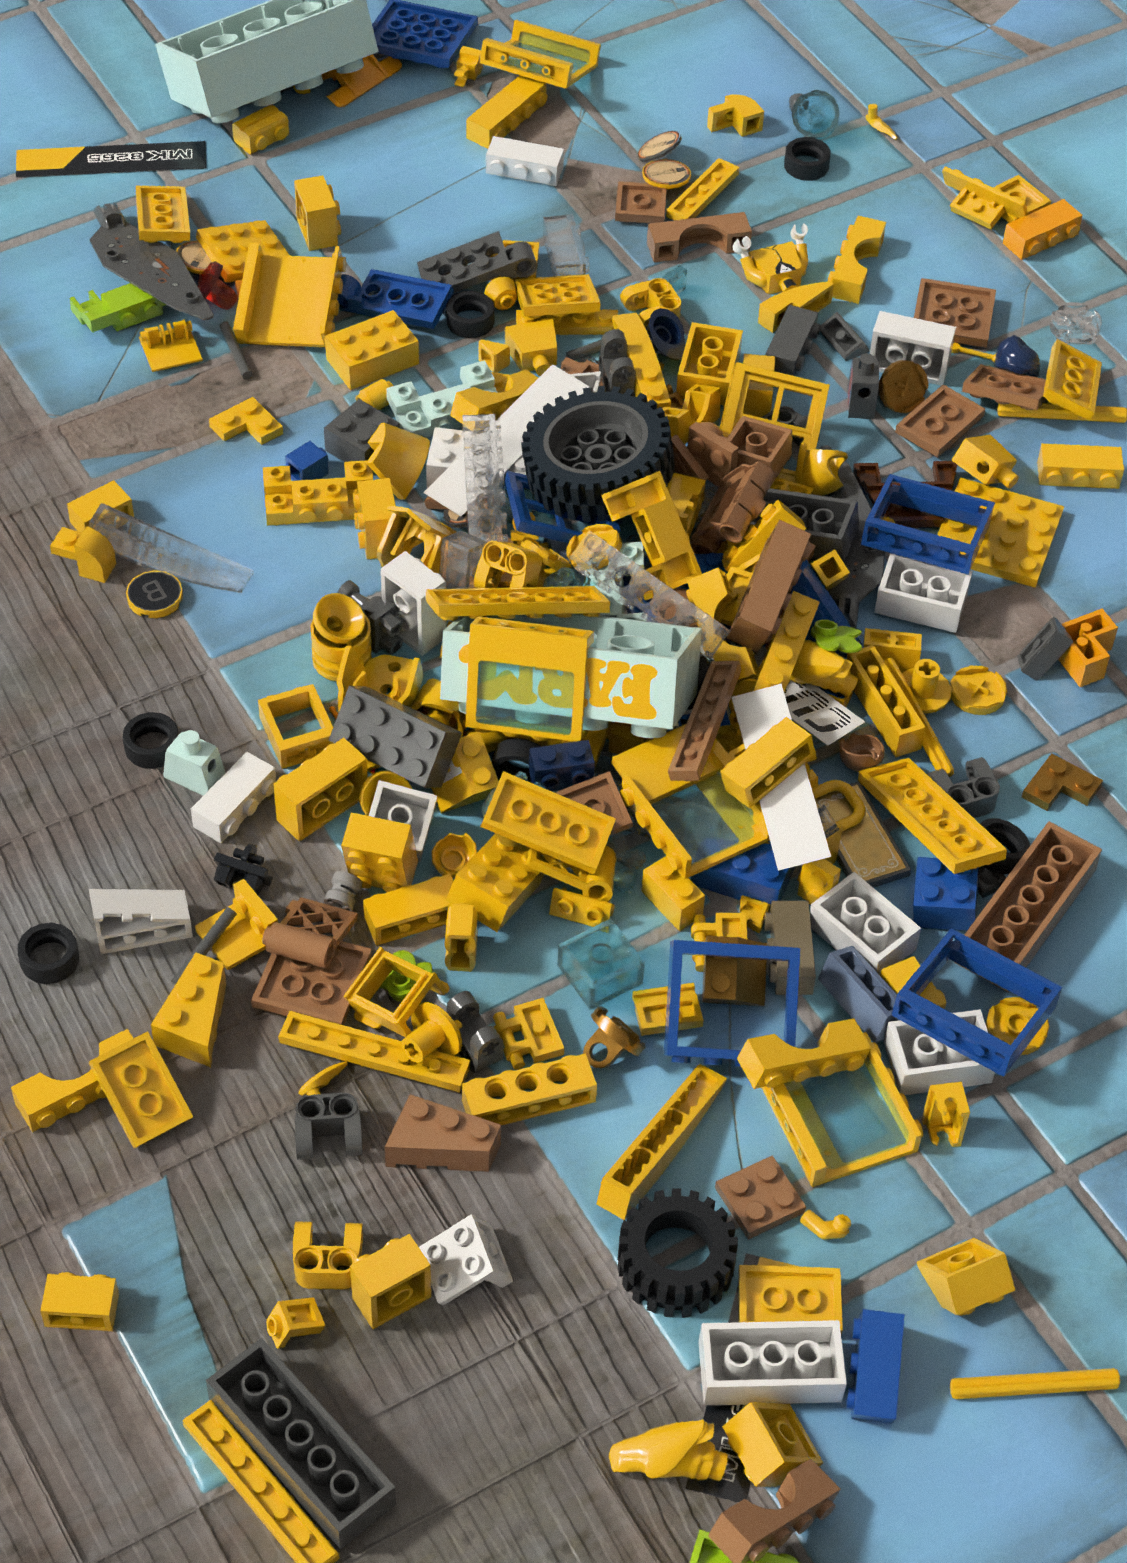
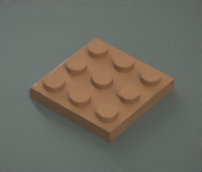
[914,278,996,348]
[251,941,372,1025]

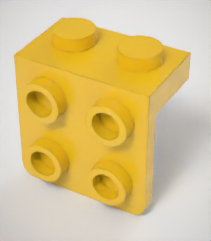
[797,823,843,905]

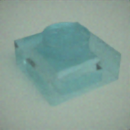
[662,265,687,295]

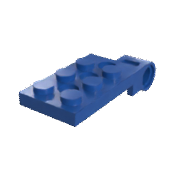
[337,269,454,329]

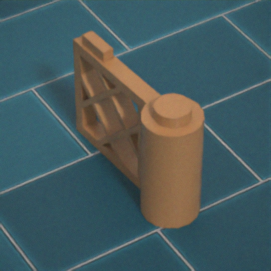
[262,897,358,968]

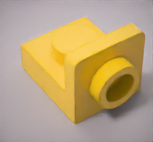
[266,1297,326,1348]

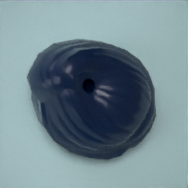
[994,335,1041,377]

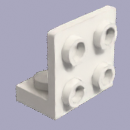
[419,1214,513,1305]

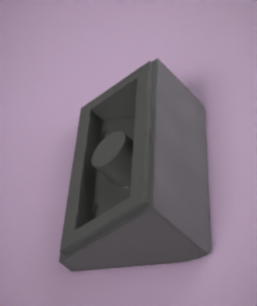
[820,312,870,361]
[1017,617,1073,680]

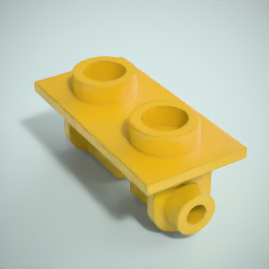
[549,887,615,931]

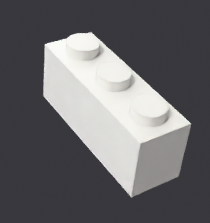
[486,136,564,186]
[191,752,276,843]

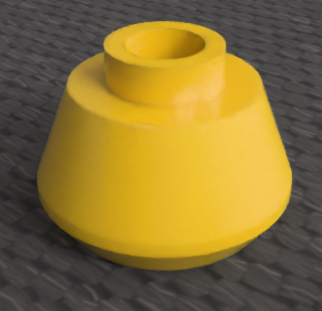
[484,277,517,310]

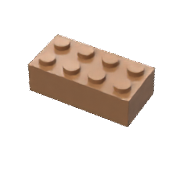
[727,520,812,652]

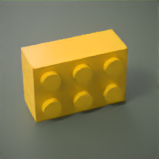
[325,310,419,390]
[676,322,743,406]
[273,737,368,842]
[341,812,418,892]
[446,833,548,932]

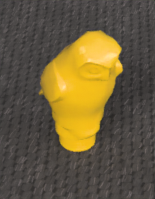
[766,640,858,697]
[608,1419,728,1481]

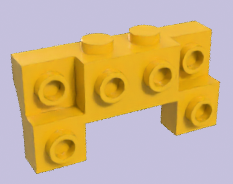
[263,460,373,526]
[601,471,702,601]

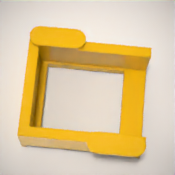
[344,947,450,1037]

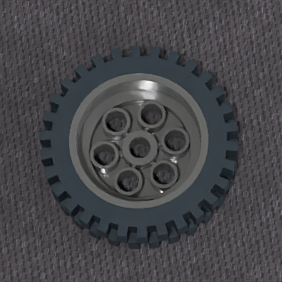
[521,386,675,522]

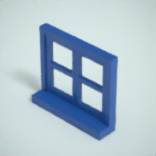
[504,471,620,543]

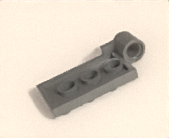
[417,231,537,293]

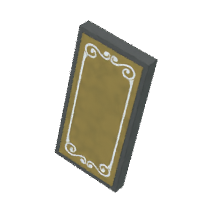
[815,781,911,888]

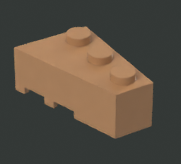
[385,1094,501,1172]

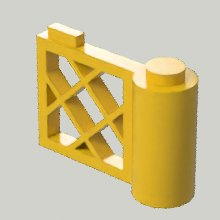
[526,846,616,902]

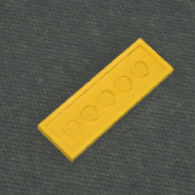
[426,586,610,620]
[858,758,1007,874]

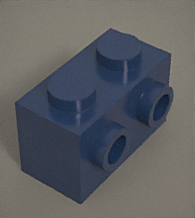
[529,740,595,791]

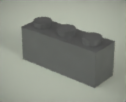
[765,305,821,376]

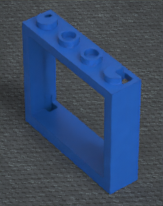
[861,474,995,574]
[892,928,1063,1077]
[664,940,800,1066]

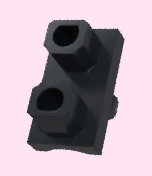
[214,843,273,895]

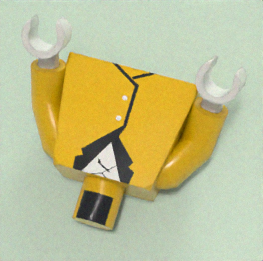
[733,224,808,294]

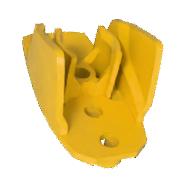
[376,505,472,589]
[337,646,424,771]

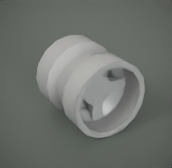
[324,871,363,911]

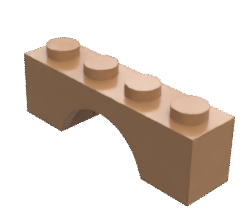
[647,212,752,262]
[708,1459,841,1563]

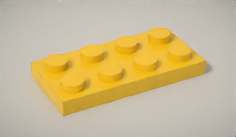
[136,185,190,243]
[1043,339,1102,420]
[480,771,616,874]

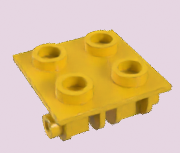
[139,319,203,372]

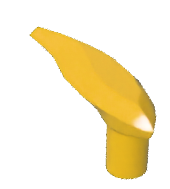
[865,104,898,140]
[298,1061,348,1096]

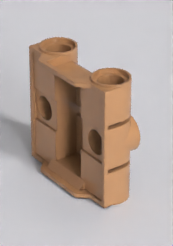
[690,461,775,554]

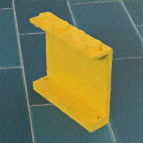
[233,243,347,347]

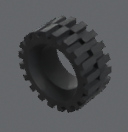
[617,1188,738,1318]

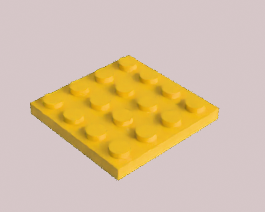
[937,477,1064,588]

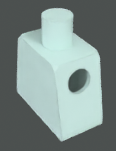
[163,730,226,796]

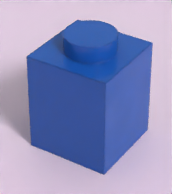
[285,441,329,481]

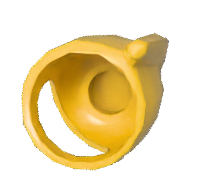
[796,442,848,496]

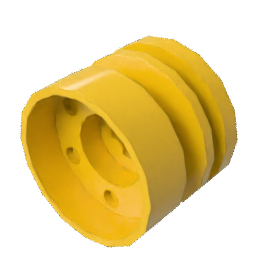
[311,612,372,681]

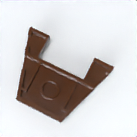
[853,461,958,528]

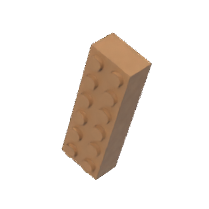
[954,821,1102,992]

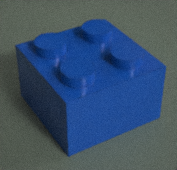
[913,857,979,931]

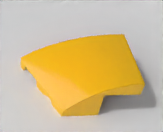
[366,423,430,499]

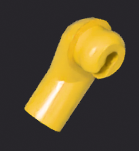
[800,1209,851,1240]

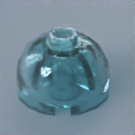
[792,90,840,140]

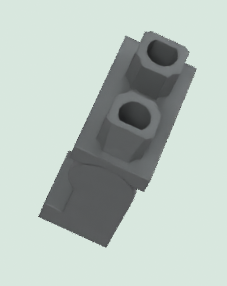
[337,580,403,655]

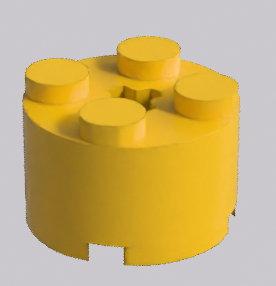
[411,678,466,737]

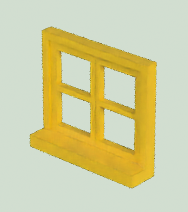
[720,362,830,483]

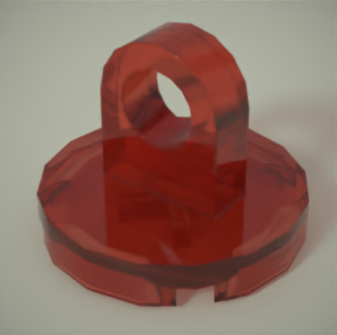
[198,261,238,310]

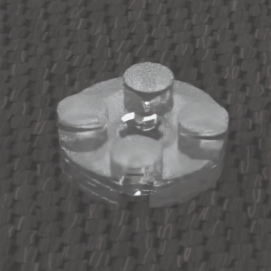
[1049,302,1102,345]

